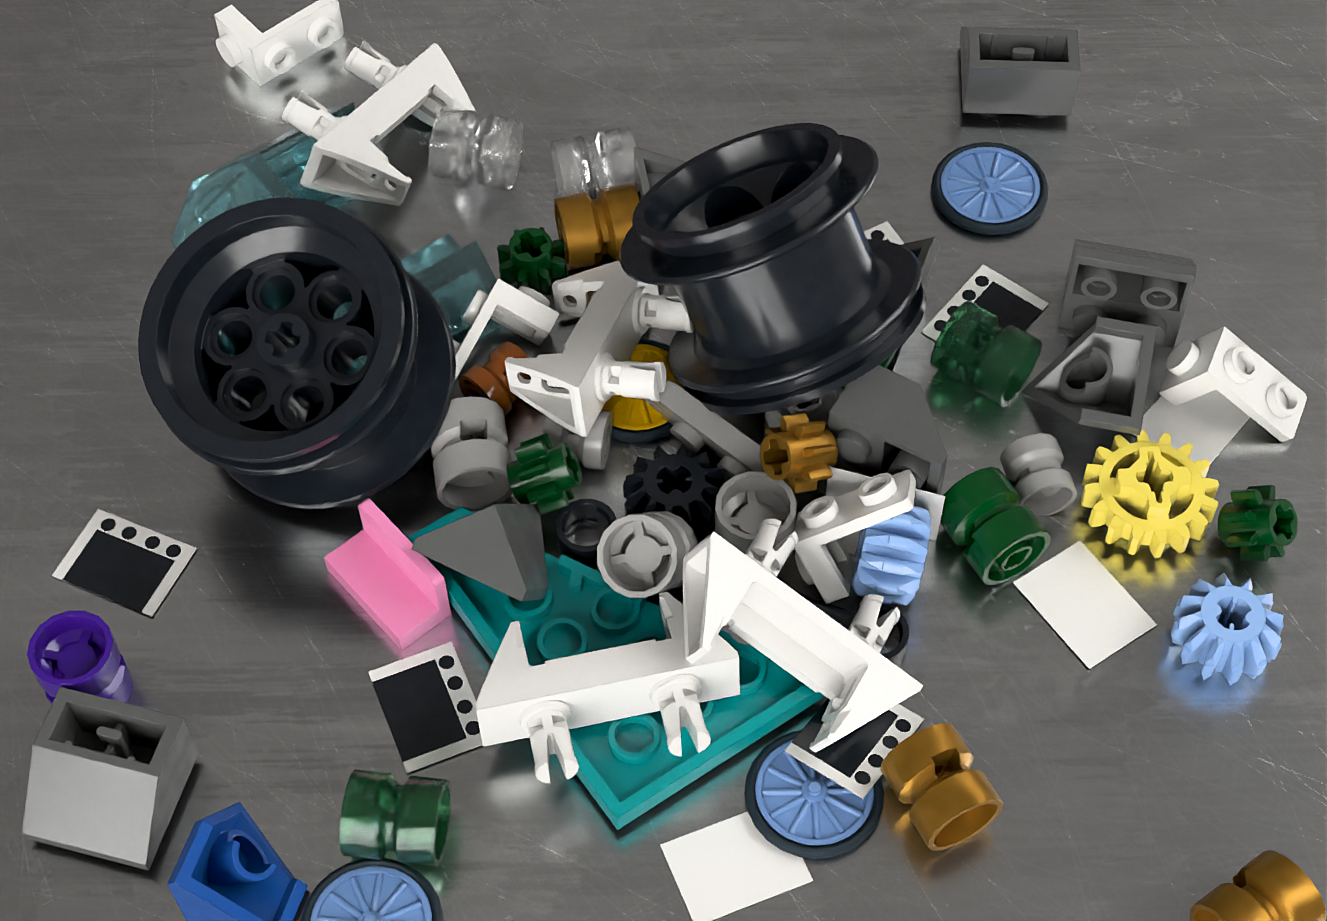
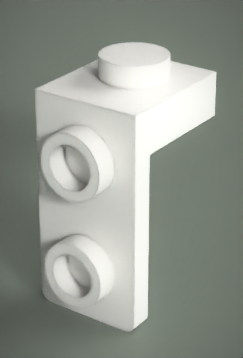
[214,0,344,86]
[453,278,560,380]
[1159,326,1307,442]
[794,469,916,604]

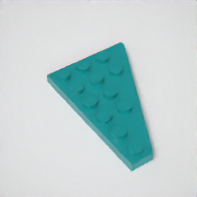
[408,507,825,830]

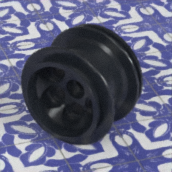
[619,123,926,415]
[138,197,456,509]

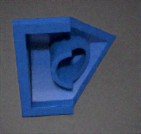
[167,802,308,921]

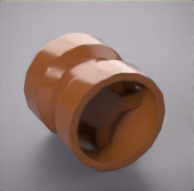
[458,341,531,416]

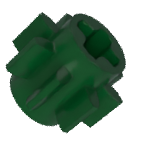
[497,227,567,296]
[506,433,582,515]
[1218,485,1298,562]

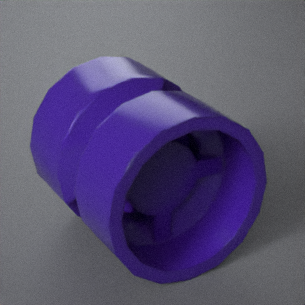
[27,611,133,705]

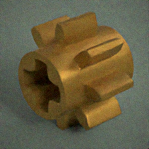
[760,413,838,493]

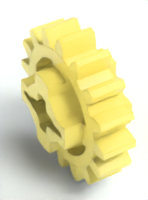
[1081,430,1219,558]

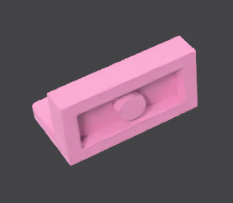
[324,498,451,651]

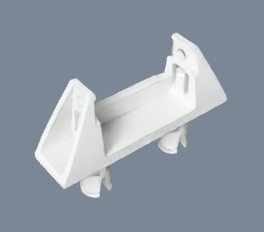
[282,41,479,206]
[505,261,694,437]
[683,519,923,753]
[475,592,740,784]

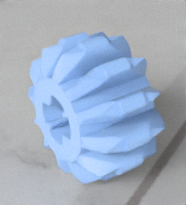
[851,506,931,606]
[1171,573,1284,686]

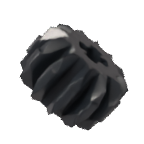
[623,443,725,536]

